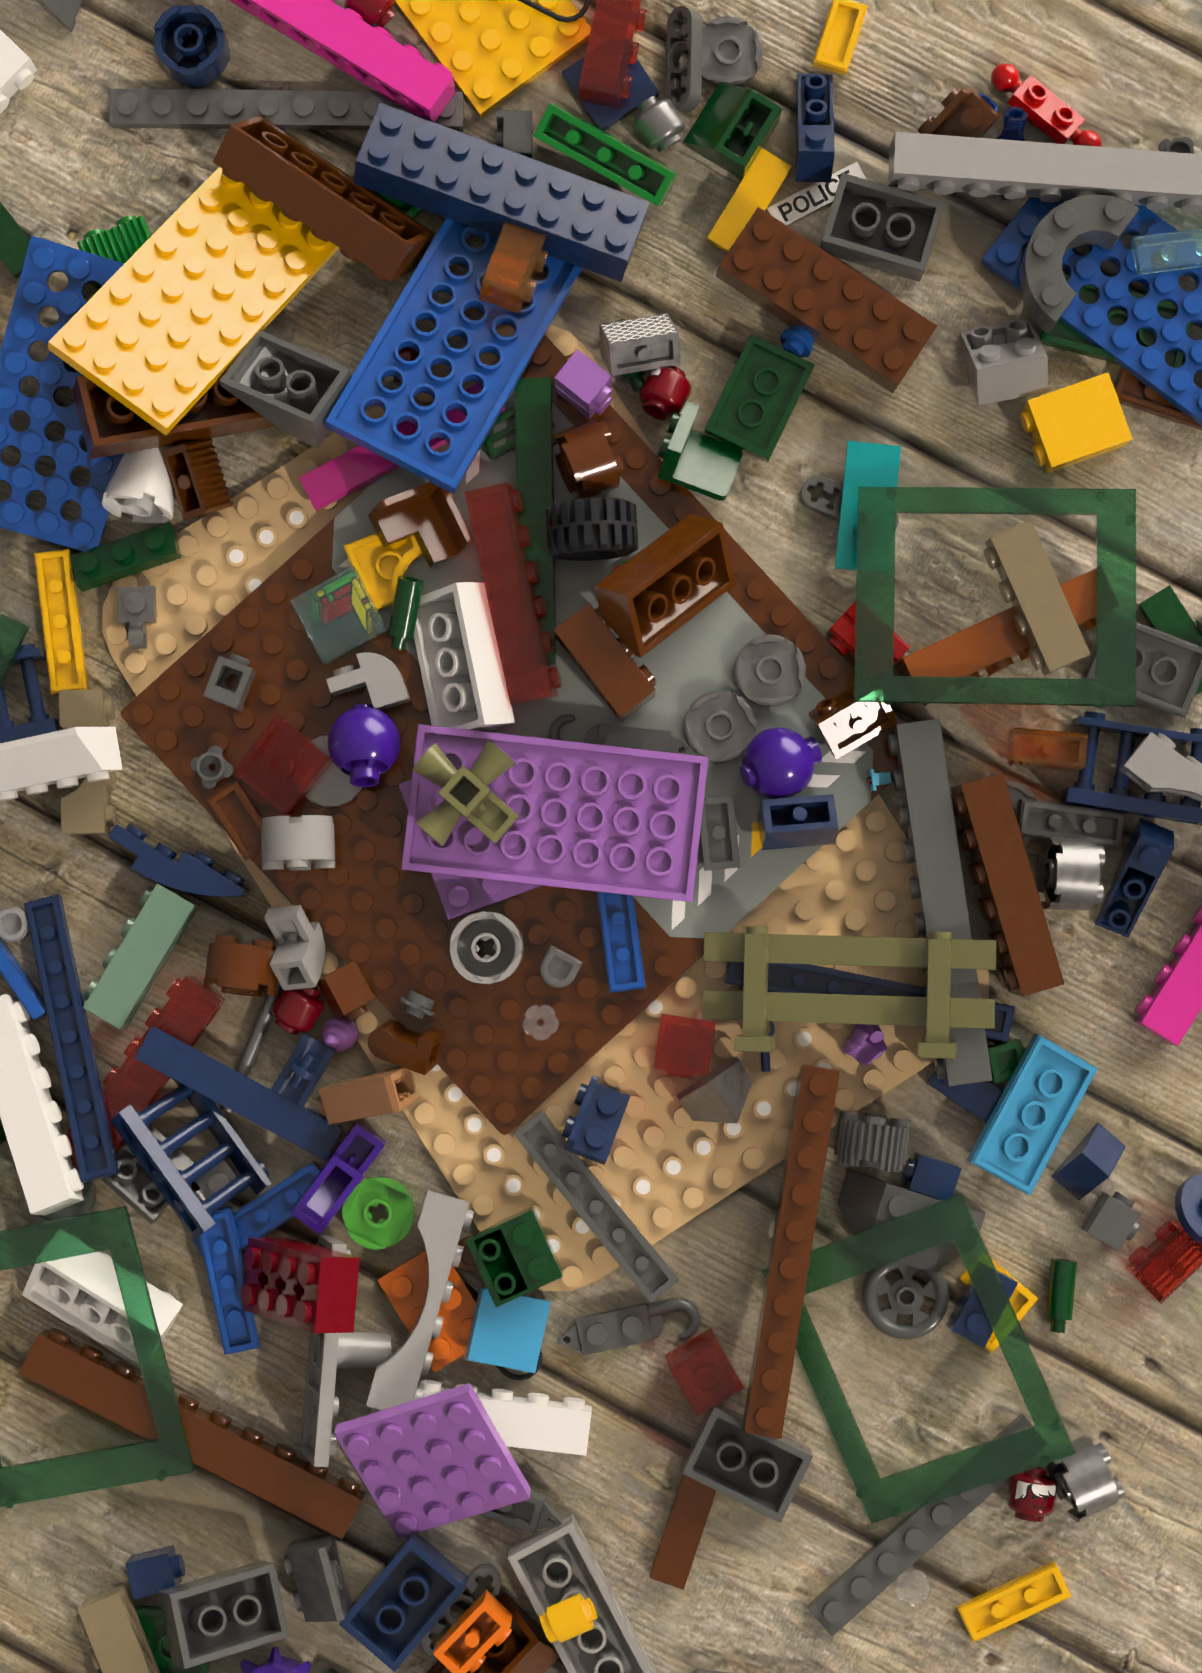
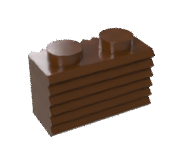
[161,438,233,520]

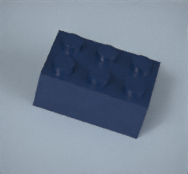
[339,1533,468,1672]

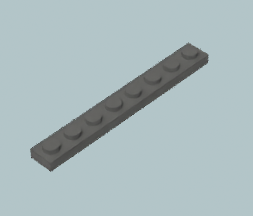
[807,1413,1048,1636]

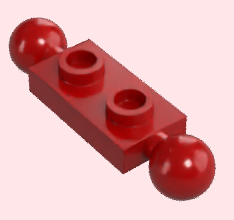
[991,63,1102,147]

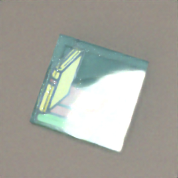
[290,566,388,664]

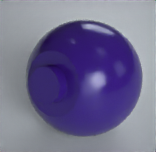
[328,704,400,787]
[740,727,822,799]

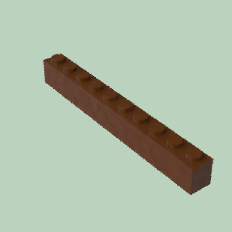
[742,1065,840,1439]
[19,1328,366,1539]

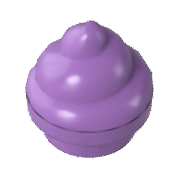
[322,1017,358,1052]

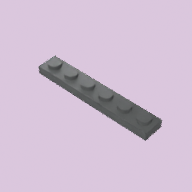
[513,1110,679,1303]

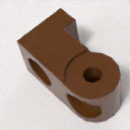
[368,1020,444,1075]

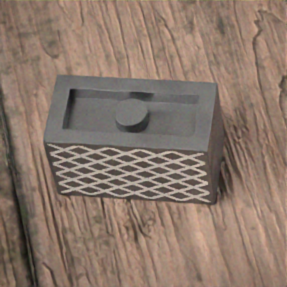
[599,313,680,376]

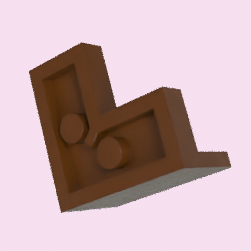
[368,482,473,567]

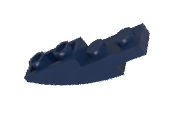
[108,823,249,898]

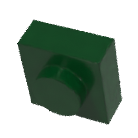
[988,1038,1024,1084]

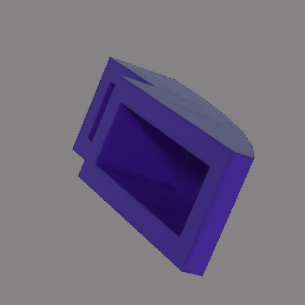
[291,1120,386,1234]

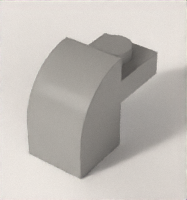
[326,652,411,711]
[264,905,325,990]

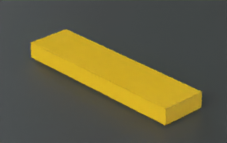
[34,549,88,695]

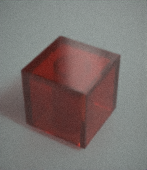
[653,1013,716,1079]
[665,1328,744,1416]

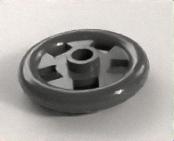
[863,1258,949,1340]

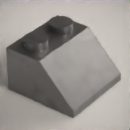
[284,1532,351,1622]

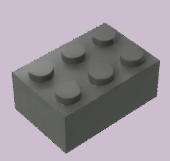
[820,173,945,282]
[681,1400,813,1523]
[158,1560,290,1669]

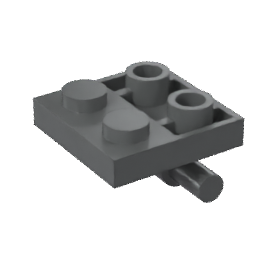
[101,1124,194,1224]

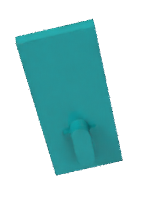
[834,441,901,575]

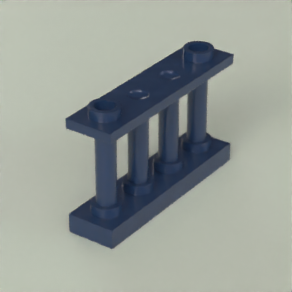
[0,644,63,743]
[1061,711,1202,825]
[110,1079,272,1239]

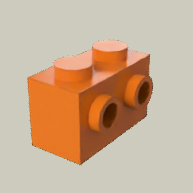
[433,1589,513,1673]

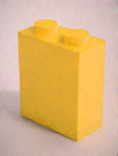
[1020,372,1133,474]

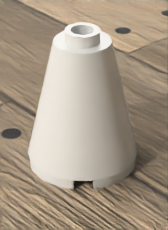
[101,445,174,526]

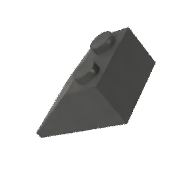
[219,330,352,448]

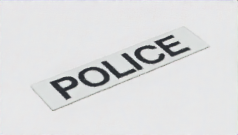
[767,162,867,225]

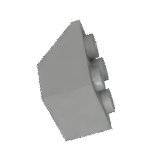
[960,319,1048,406]

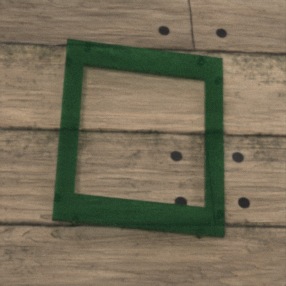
[854,487,1136,708]
[762,1193,1076,1523]
[0,1206,195,1508]

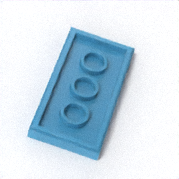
[966,1033,1098,1195]

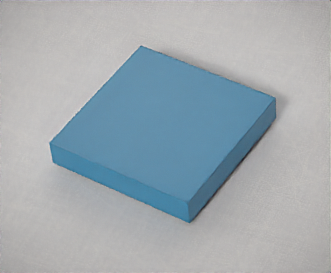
[464,1287,551,1373]

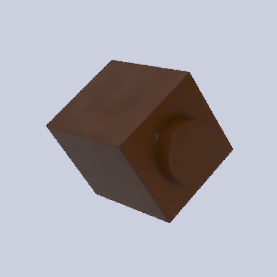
[317,961,375,1021]

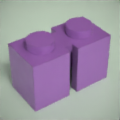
[554,349,613,419]

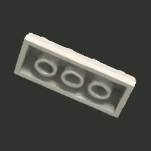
[414,582,515,732]
[0,727,123,801]
[22,1228,183,1371]

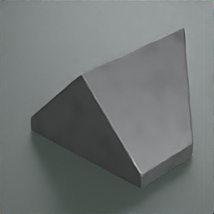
[676,1056,753,1123]

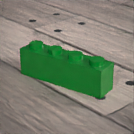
[533,103,679,206]

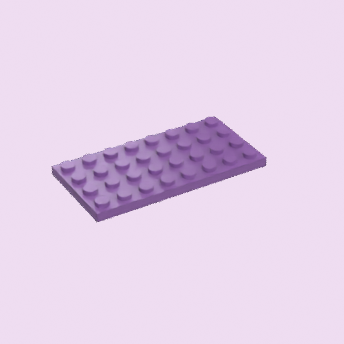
[401,724,708,902]

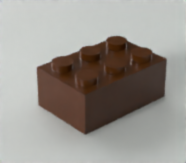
[554,603,657,722]

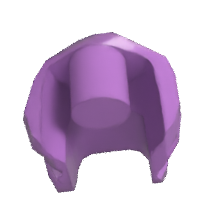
[841,1024,888,1065]

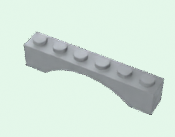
[1119,732,1202,802]
[366,1190,474,1410]

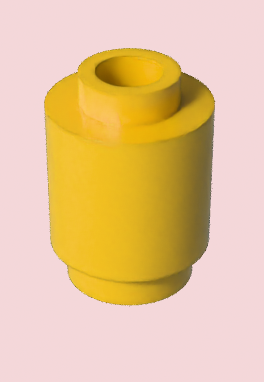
[540,1593,598,1643]

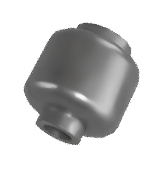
[632,96,685,153]

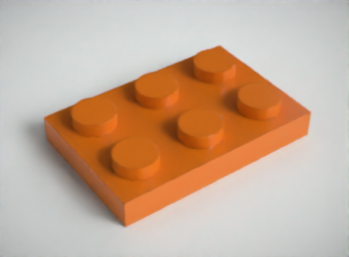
[377,1250,477,1373]

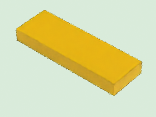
[706,148,792,253]
[956,1561,1072,1643]

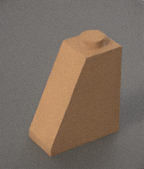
[318,1066,419,1125]

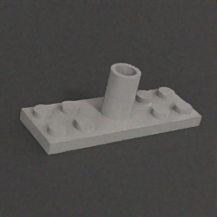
[300,1235,391,1467]

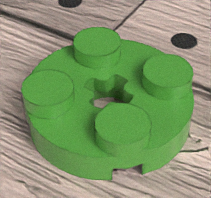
[342,1176,415,1250]

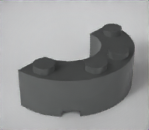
[1019,195,1140,334]

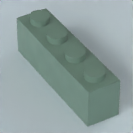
[83,883,200,1030]

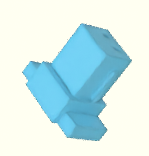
[867,769,891,791]

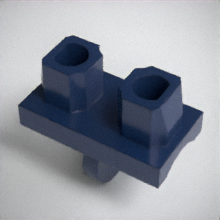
[271,1033,336,1108]

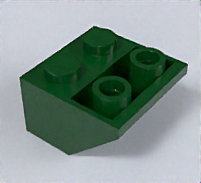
[683,83,782,180]
[466,1206,563,1307]

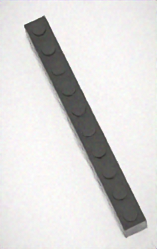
[888,719,992,1086]

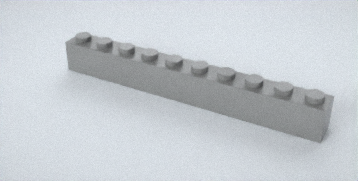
[888,132,1202,213]

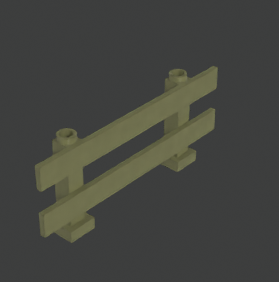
[702,926,996,1059]

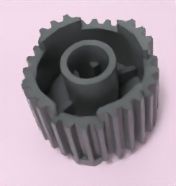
[834,1111,911,1172]

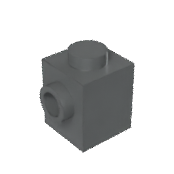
[1081,1191,1141,1251]

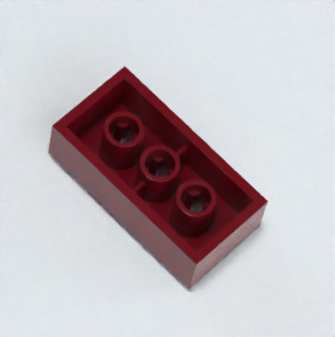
[241,1237,360,1334]

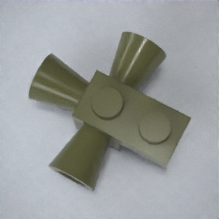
[412,739,520,847]

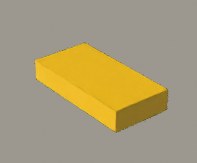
[812,0,868,76]

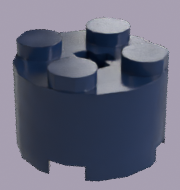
[154,4,230,89]

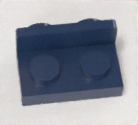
[561,1075,630,1165]

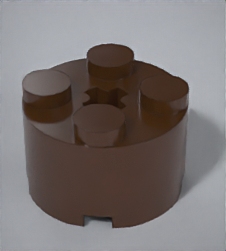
[551,419,625,499]
[203,935,278,997]

